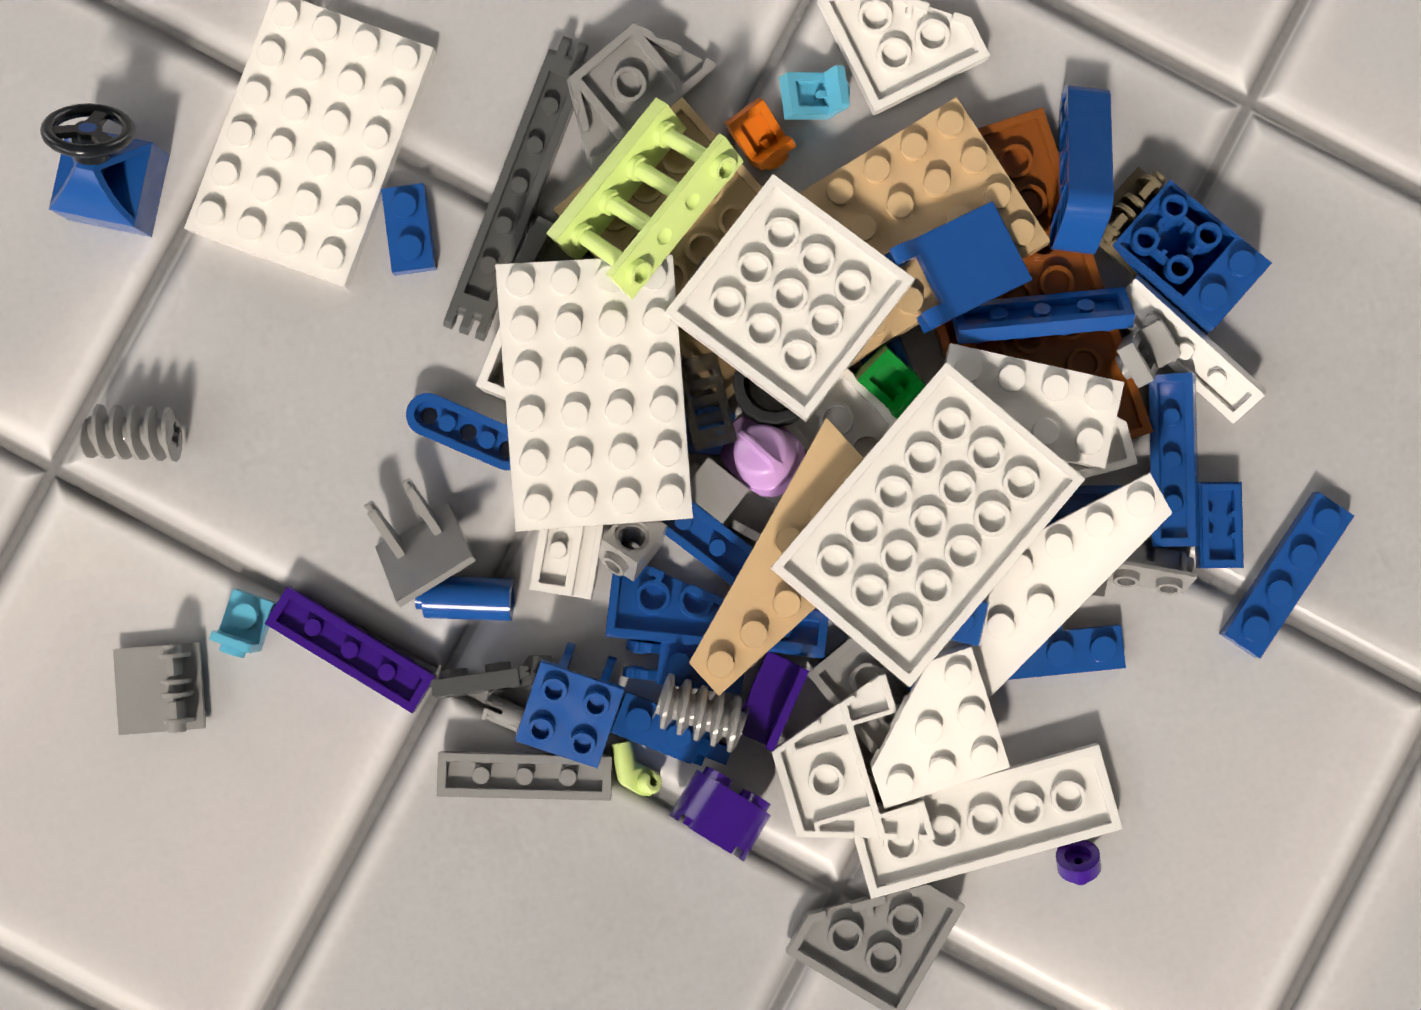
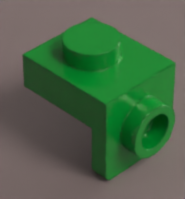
[854,344,926,419]

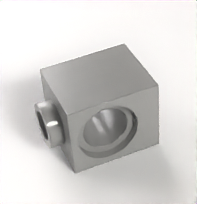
[689,457,750,524]
[598,521,668,582]

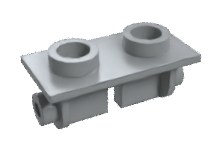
[1108,545,1198,595]

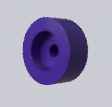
[1056,840,1101,885]

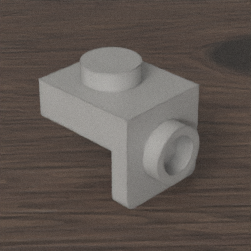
[1115,319,1181,388]

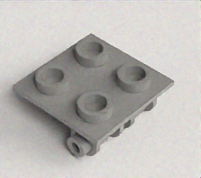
[113,642,206,735]

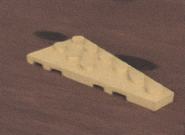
[689,417,864,696]

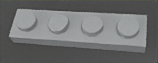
[437,751,613,801]

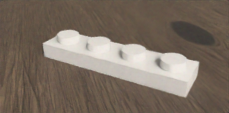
[1125,274,1267,424]

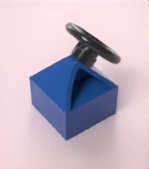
[40,103,170,237]

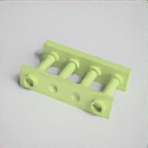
[546,98,744,300]

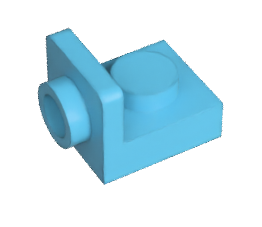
[209,589,277,658]

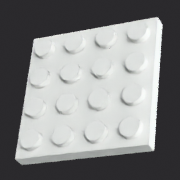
[664,174,915,422]

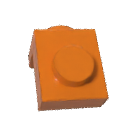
[724,98,797,170]

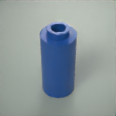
[415,576,515,621]

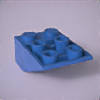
[1112,179,1272,335]

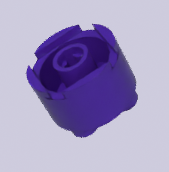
[669,766,771,861]

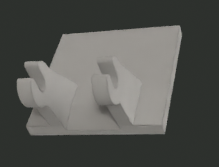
[364,478,476,607]

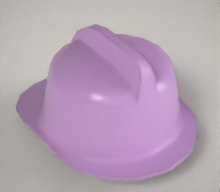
[720,416,806,497]

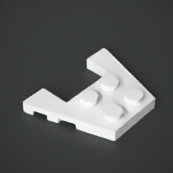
[771,673,935,841]

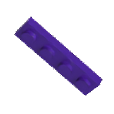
[264,586,437,713]

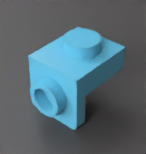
[779,65,850,120]

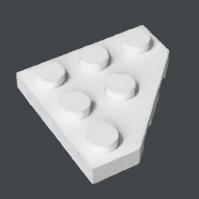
[817,0,990,116]
[869,643,1010,809]

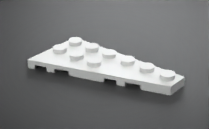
[941,472,1172,699]

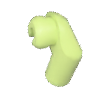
[610,740,662,796]

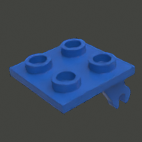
[515,642,625,769]

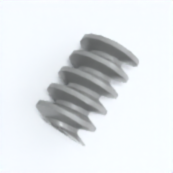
[80,404,183,462]
[652,673,750,753]

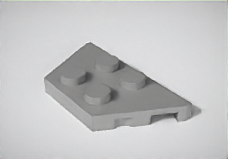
[567,23,717,173]

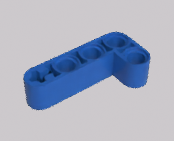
[1049,85,1114,255]

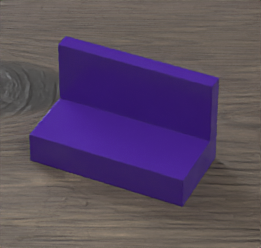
[741,652,809,752]

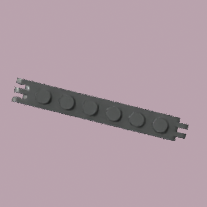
[443,36,588,342]

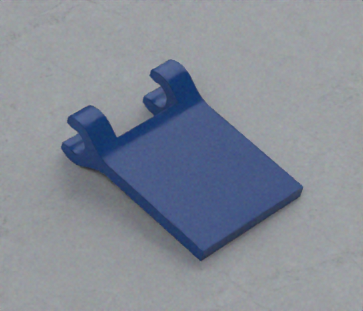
[884,201,1032,334]

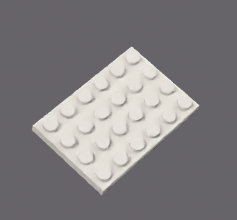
[184,0,436,289]
[495,255,693,532]
[770,362,1085,687]

